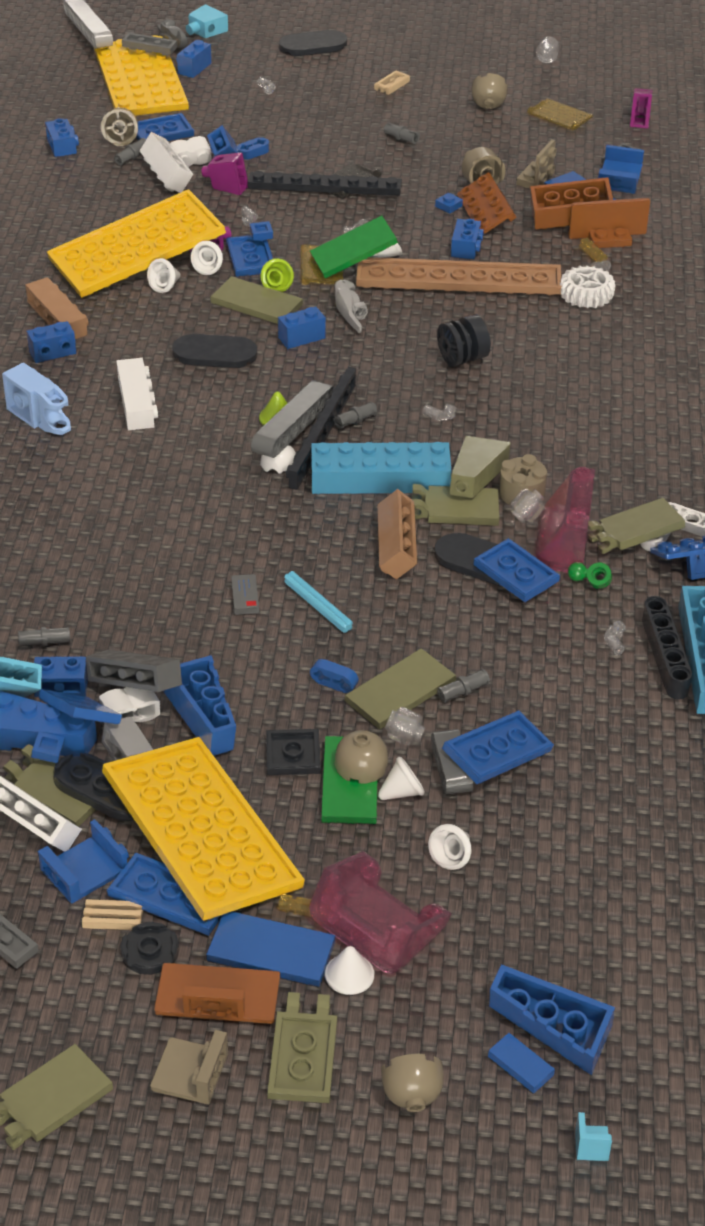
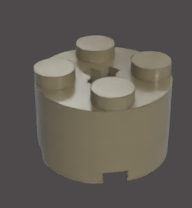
[462,147,505,184]
[499,454,547,508]

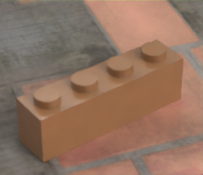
[25,277,89,339]
[378,489,417,580]

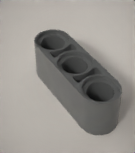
[431,729,473,795]

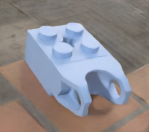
[2,362,71,435]

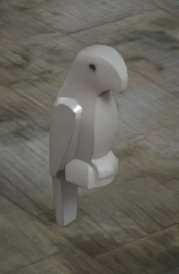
[334,280,368,333]

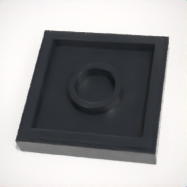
[266,729,321,775]

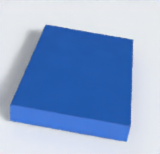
[136,113,194,141]
[226,235,273,277]
[474,538,560,602]
[39,689,122,724]

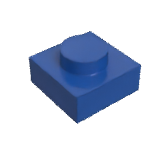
[435,193,463,214]
[250,221,273,241]
[31,732,65,763]

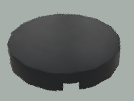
[120,922,179,975]

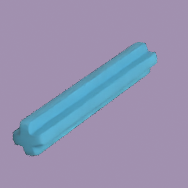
[284,571,353,633]

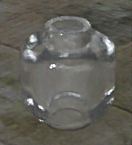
[536,36,560,63]
[510,489,545,524]
[384,707,425,746]

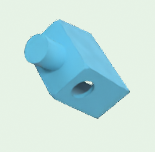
[186,4,228,38]
[0,657,42,698]

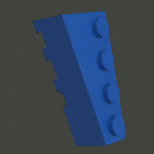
[163,655,236,756]
[0,691,97,757]
[489,964,615,1075]

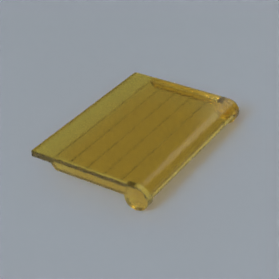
[527,98,593,130]
[300,244,343,285]

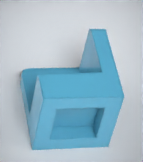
[575,1112,612,1161]

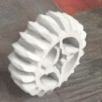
[560,266,615,309]

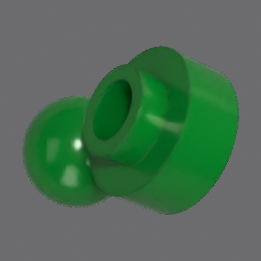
[568,562,612,589]

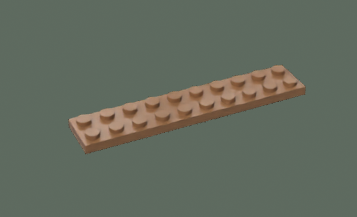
[356,257,562,295]

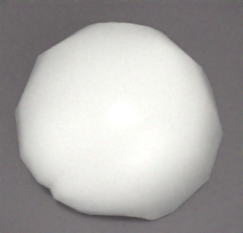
[260,445,296,474]

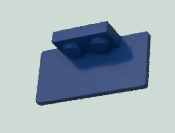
[650,536,705,580]

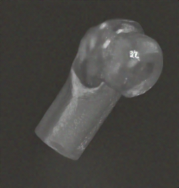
[257,77,276,95]
[422,404,457,421]

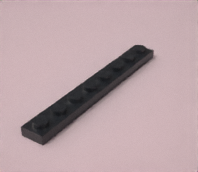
[248,171,402,196]
[286,367,356,490]

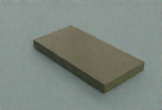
[210,276,303,324]
[345,648,456,730]

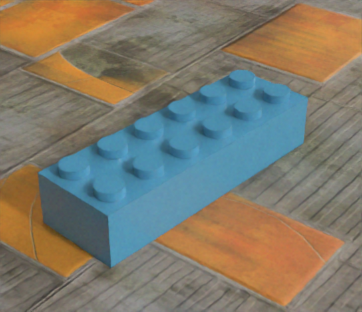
[312,442,452,494]
[678,586,705,714]

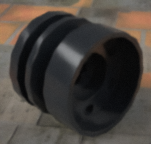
[437,314,491,367]

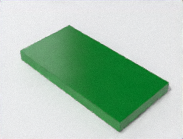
[310,216,398,278]
[322,736,377,824]

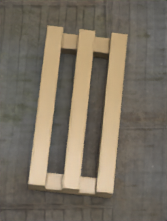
[374,70,410,95]
[82,899,143,930]

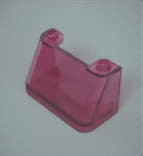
[536,467,595,572]
[309,851,452,974]

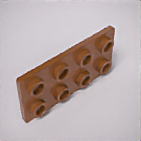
[457,172,517,234]
[569,198,650,249]
[154,963,280,1024]

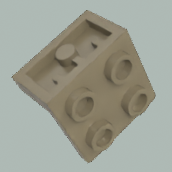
[516,140,557,189]
[150,1030,228,1105]

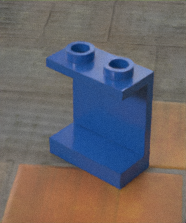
[598,145,644,194]
[38,819,129,904]

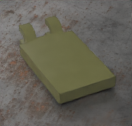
[412,484,499,526]
[587,498,685,554]
[3,744,96,827]
[268,992,337,1103]
[0,1044,113,1151]

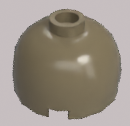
[471,73,508,109]
[101,107,138,146]
[335,730,388,784]
[381,1054,444,1112]

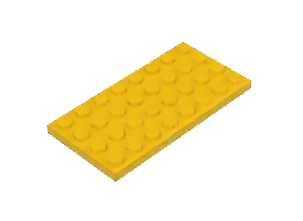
[94,35,189,116]
[47,189,226,298]
[102,737,305,921]

